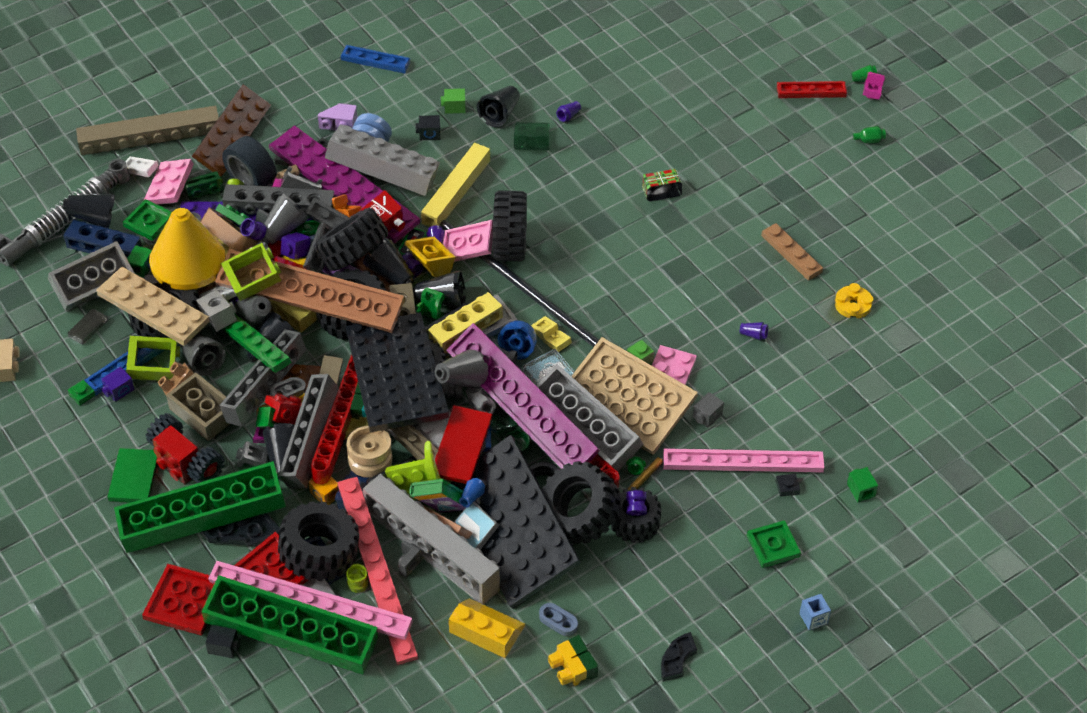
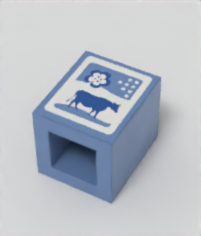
[800,594,831,630]

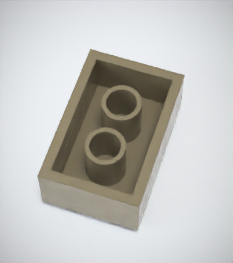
[166,372,230,441]

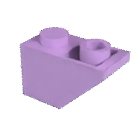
[318,103,358,130]

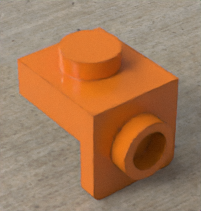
[332,194,362,217]

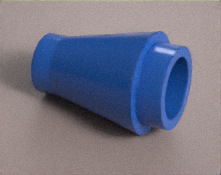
[459,478,485,508]

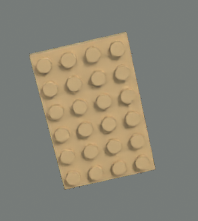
[571,337,698,455]

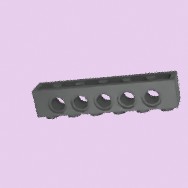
[222,184,335,214]
[219,330,306,426]

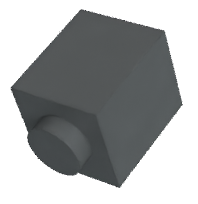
[693,392,724,428]

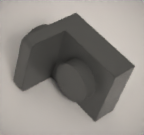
[235,441,268,468]
[398,540,421,578]

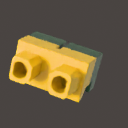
[548,635,598,686]

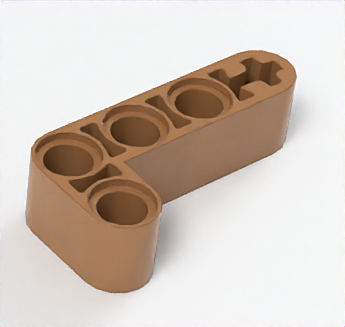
[201,207,262,252]

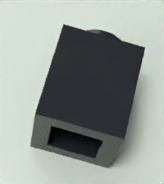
[415,115,441,141]
[205,625,241,658]

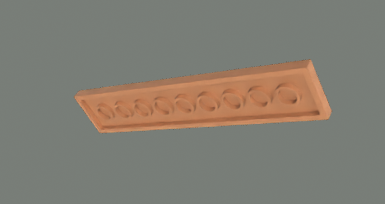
[215,249,405,333]

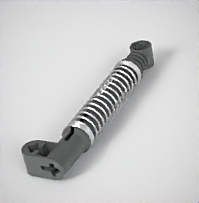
[0,159,130,266]

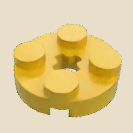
[835,283,873,319]

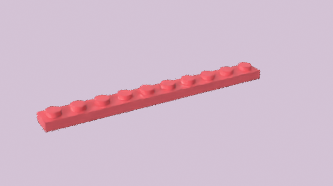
[337,477,418,665]

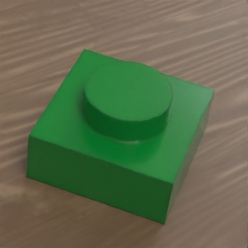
[67,380,96,406]

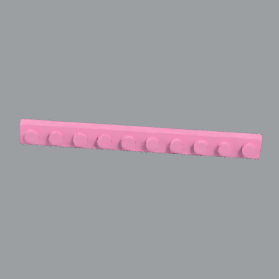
[209,561,413,640]

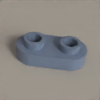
[539,603,578,636]

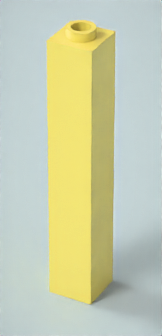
[421,143,490,227]

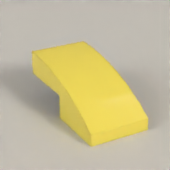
[531,316,572,353]

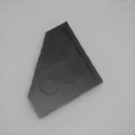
[200,513,280,546]

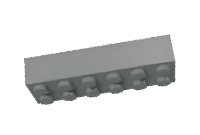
[325,124,440,196]
[536,364,644,472]

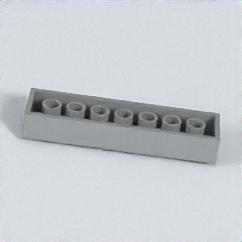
[363,474,500,605]

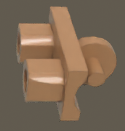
[158,362,194,395]

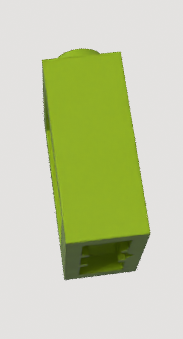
[221,243,282,301]
[126,336,180,381]

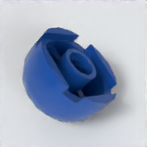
[498,320,537,360]

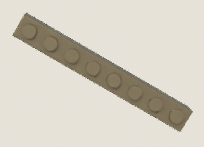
[76,106,219,155]

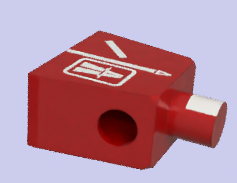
[360,190,405,232]

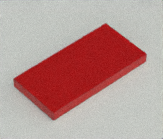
[435,405,492,484]

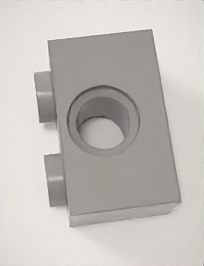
[197,289,237,331]

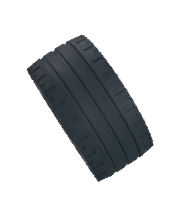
[222,136,277,186]

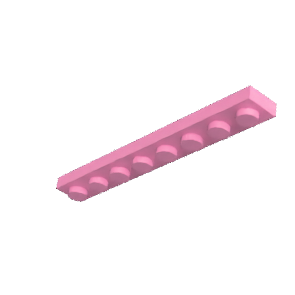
[663,449,824,472]

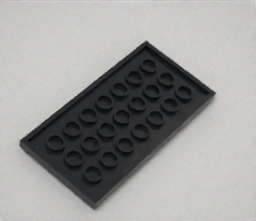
[346,313,449,433]
[451,435,581,609]

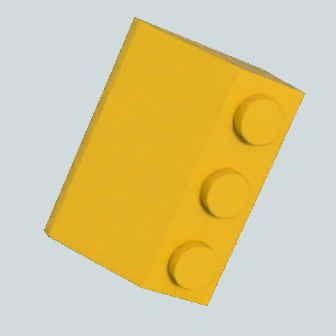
[449,598,525,658]

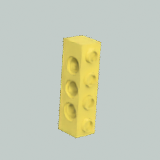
[428,292,503,354]

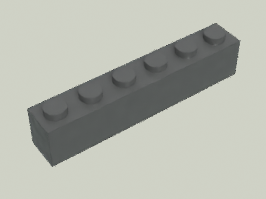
[278,374,339,489]

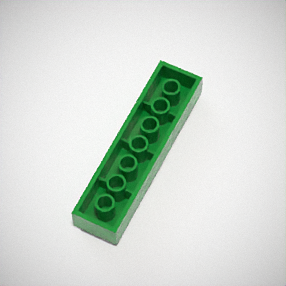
[114,461,286,553]
[202,575,379,675]

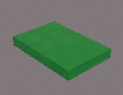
[107,448,157,503]

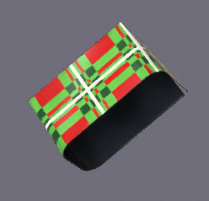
[642,169,682,201]

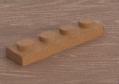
[761,223,823,281]

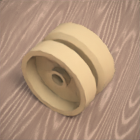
[347,426,392,477]

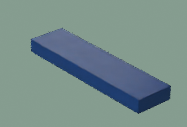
[341,45,410,73]

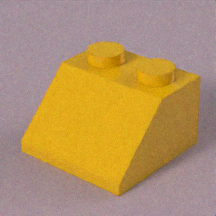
[405,237,456,278]

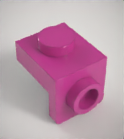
[863,72,885,99]

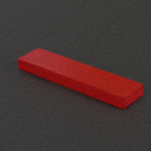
[777,81,847,98]

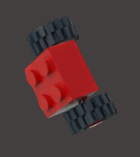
[146,413,225,485]

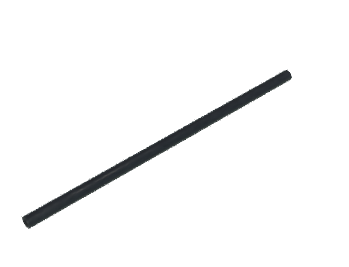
[440,220,599,348]

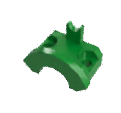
[416,287,445,320]

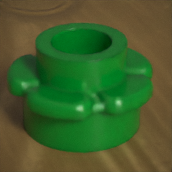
[626,456,646,475]

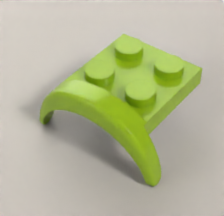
[385,441,441,500]

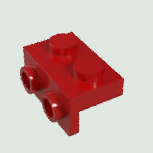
[264,394,302,424]

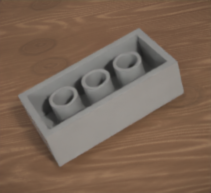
[48,241,135,311]

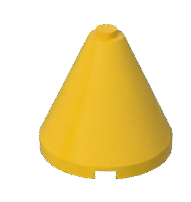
[149,208,226,290]

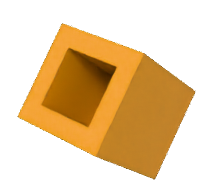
[309,477,339,505]

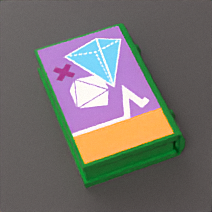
[409,479,466,513]

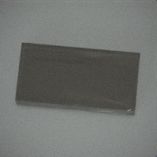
[67,309,108,345]

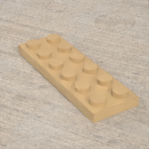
[96,267,210,346]

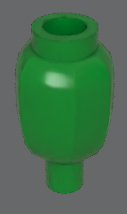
[853,126,886,144]

